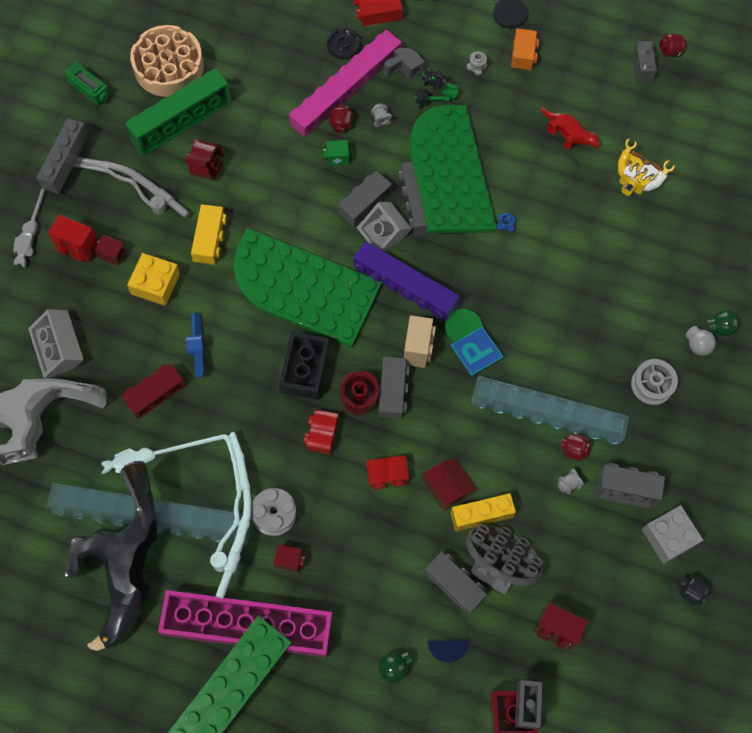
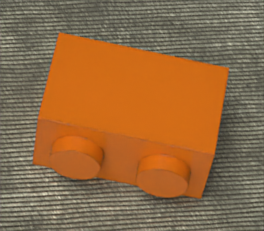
[511,28,539,70]

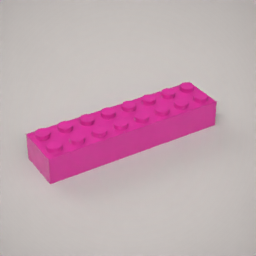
[158,590,332,657]

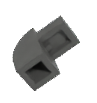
[383,48,424,80]

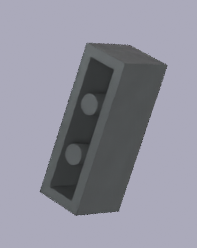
[338,171,392,227]
[378,357,409,419]
[424,552,487,615]

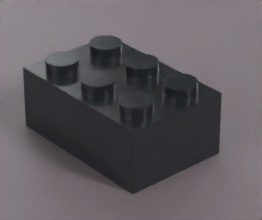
[279,332,329,400]

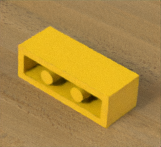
[191,204,227,265]
[450,493,516,532]

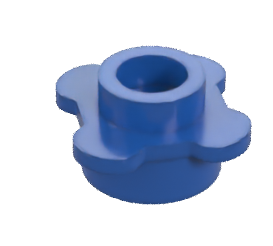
[497,213,516,232]

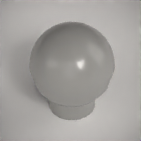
[685,326,716,356]

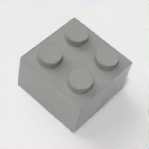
[642,505,703,564]

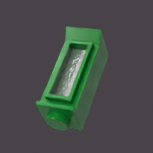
[64,61,111,107]

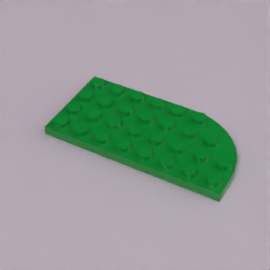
[409,105,497,233]
[234,228,382,348]

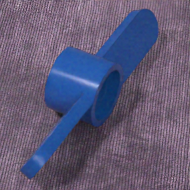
[186,312,204,378]

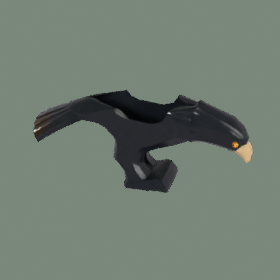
[65,461,157,651]

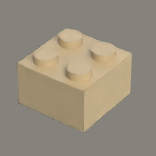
[404,315,436,368]

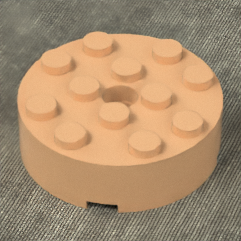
[131,25,204,97]

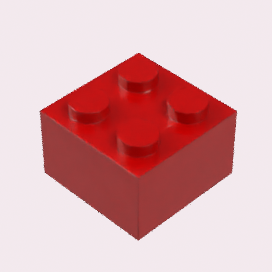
[48,215,98,263]

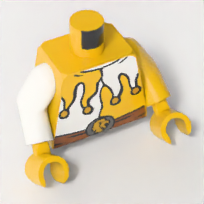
[618,138,675,196]

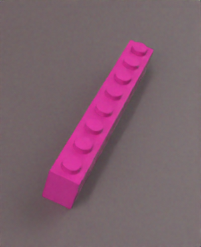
[289,30,402,137]

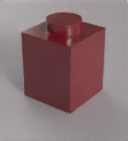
[95,235,126,266]
[273,544,305,573]

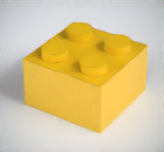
[127,253,180,306]

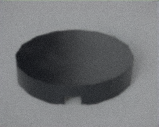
[493,0,527,29]
[327,28,361,60]

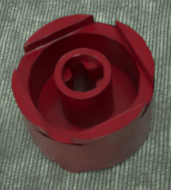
[185,139,224,180]
[340,371,379,416]

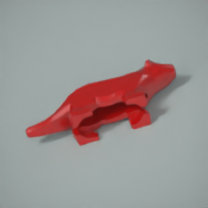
[540,107,600,151]

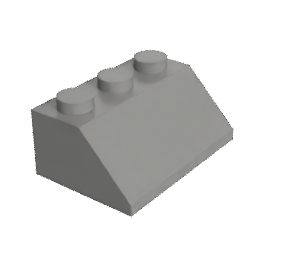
[28,309,83,378]

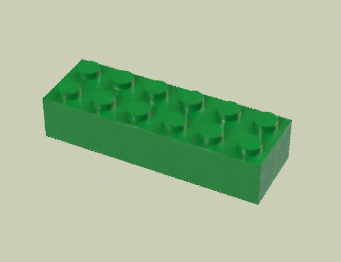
[125,69,231,157]

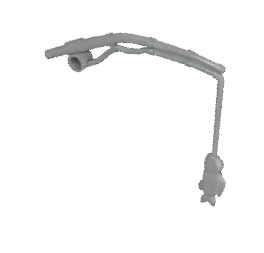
[13,156,190,268]

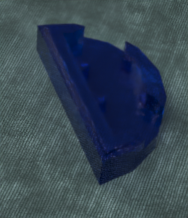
[427,641,469,663]

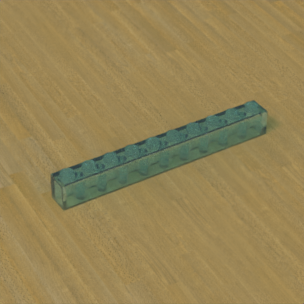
[46,483,252,544]

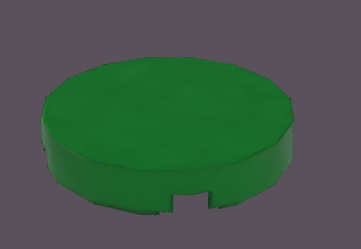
[445,309,482,343]

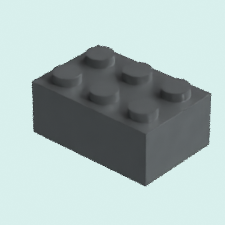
[594,463,665,509]

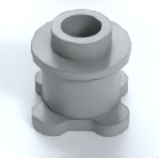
[467,51,487,75]
[371,104,392,127]
[557,469,584,495]

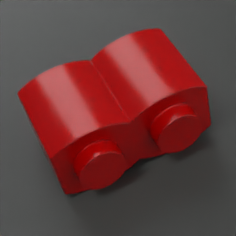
[304,409,339,455]
[366,456,409,490]

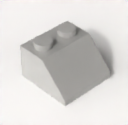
[357,202,412,252]

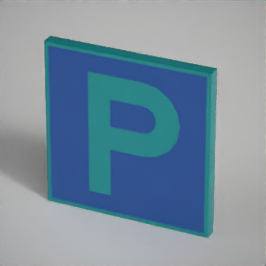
[451,327,503,376]

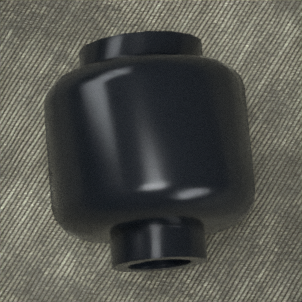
[679,575,711,606]

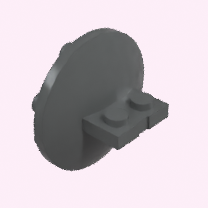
[466,524,543,595]

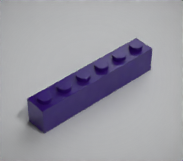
[353,241,460,321]

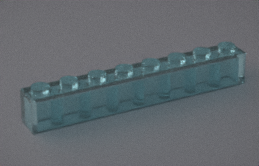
[471,376,629,444]

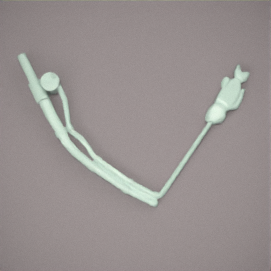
[101,432,251,599]

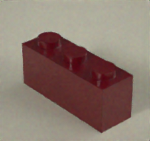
[121,363,186,420]

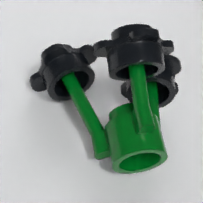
[414,67,458,109]

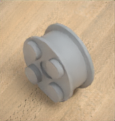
[631,359,678,405]
[251,488,296,536]

